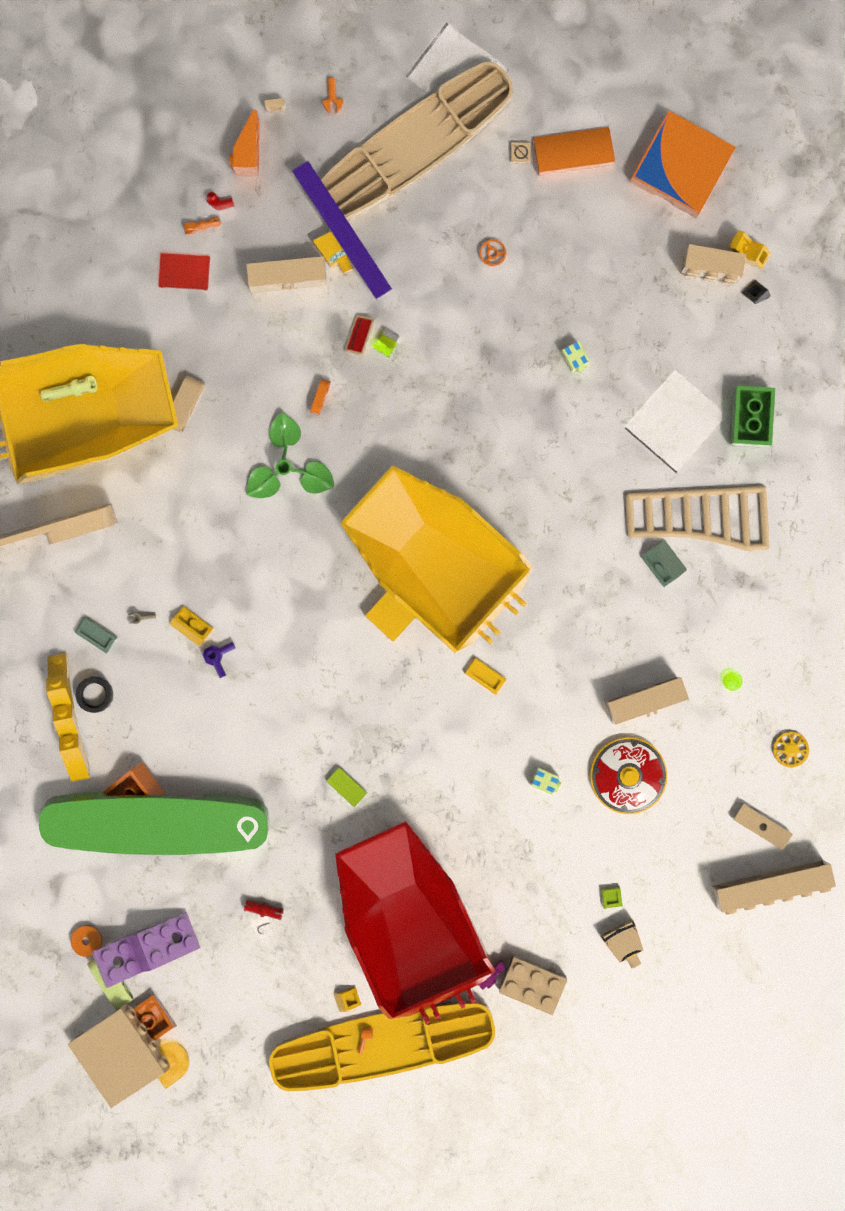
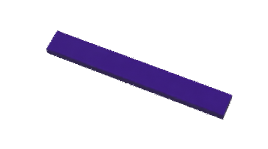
[292,161,392,300]

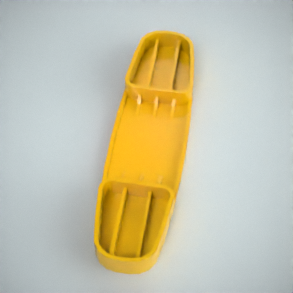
[269,1000,495,1091]

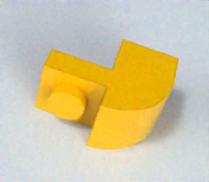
[729,230,771,269]

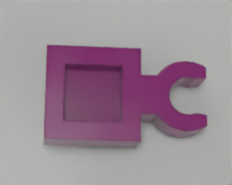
[478,960,506,990]

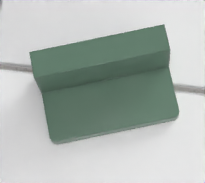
[641,540,687,587]

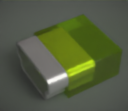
[373,328,401,358]

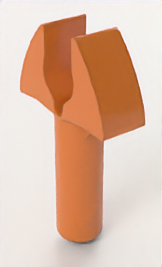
[322,77,343,115]

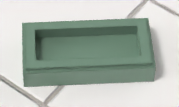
[75,617,118,654]

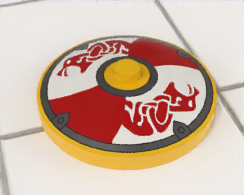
[590,737,667,814]

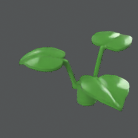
[246,413,334,498]

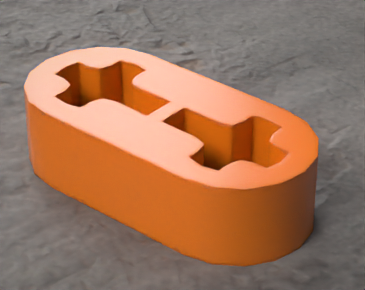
[310,378,331,415]

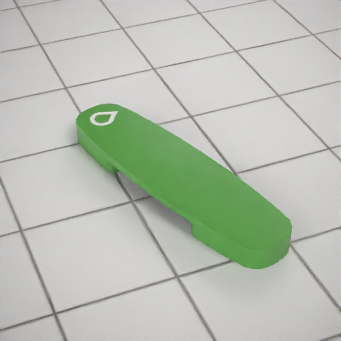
[39,792,269,855]

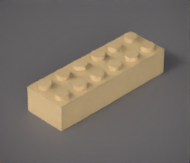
[712,860,836,915]

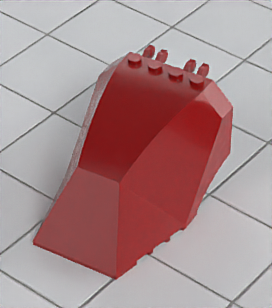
[335,821,495,1025]

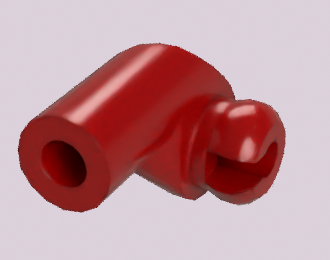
[206,192,235,211]

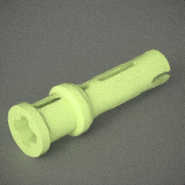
[41,375,97,402]

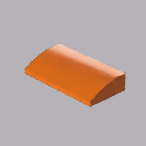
[533,127,615,176]
[134,995,177,1041]

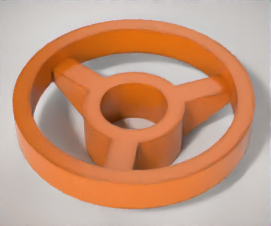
[480,239,506,267]

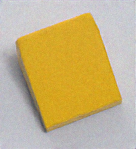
[334,987,362,1012]

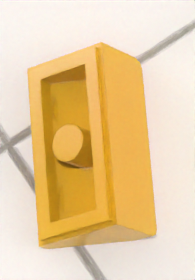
[170,605,214,647]

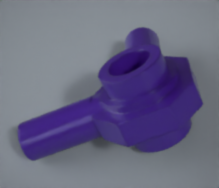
[202,642,236,678]

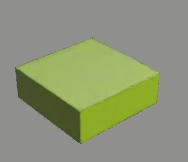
[601,887,623,909]

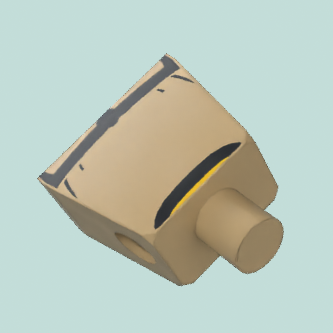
[600,919,644,969]

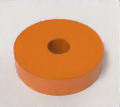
[71,925,102,957]

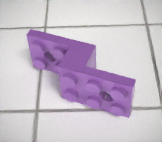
[92,912,200,988]

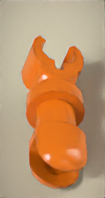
[183,217,221,235]

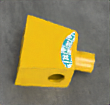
[313,232,353,274]

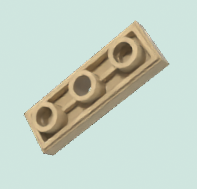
[733,804,793,850]

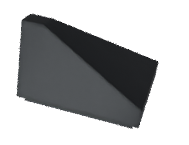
[742,280,771,304]

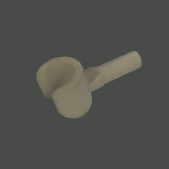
[128,612,156,624]

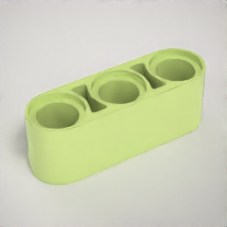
[87,959,134,1010]

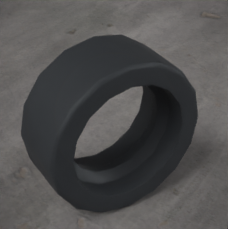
[75,677,114,713]

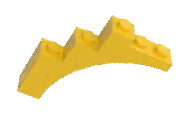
[46,653,90,782]

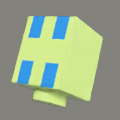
[561,341,590,373]
[530,767,561,795]

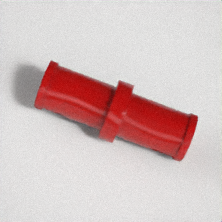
[244,899,284,921]

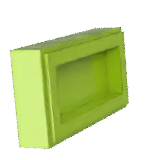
[326,767,367,807]

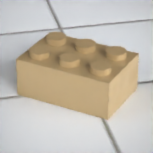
[681,244,746,286]
[498,954,568,1016]

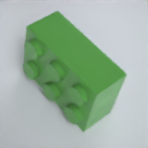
[730,386,775,448]

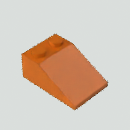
[229,110,260,176]
[103,762,165,796]

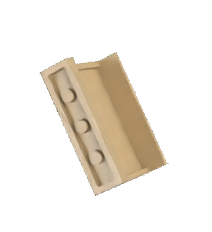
[67,1003,171,1108]

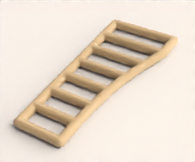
[625,485,770,551]

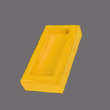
[465,658,507,695]

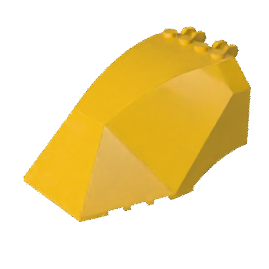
[0,344,178,485]
[340,465,532,653]

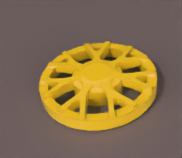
[773,732,809,768]

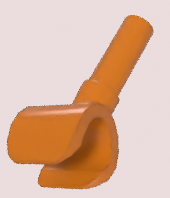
[358,1027,373,1054]

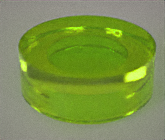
[723,672,743,691]

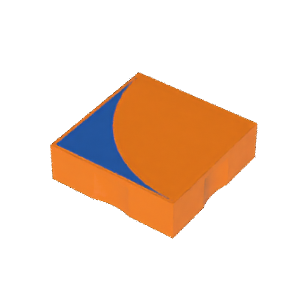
[630,111,736,219]

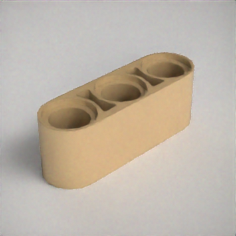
[173,375,205,433]

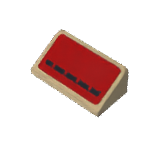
[345,315,375,357]

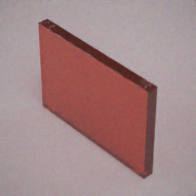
[158,253,210,291]

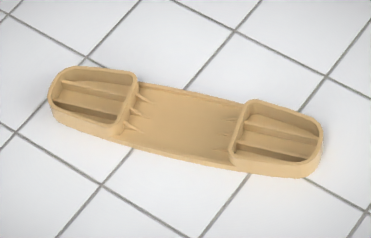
[321,62,513,221]

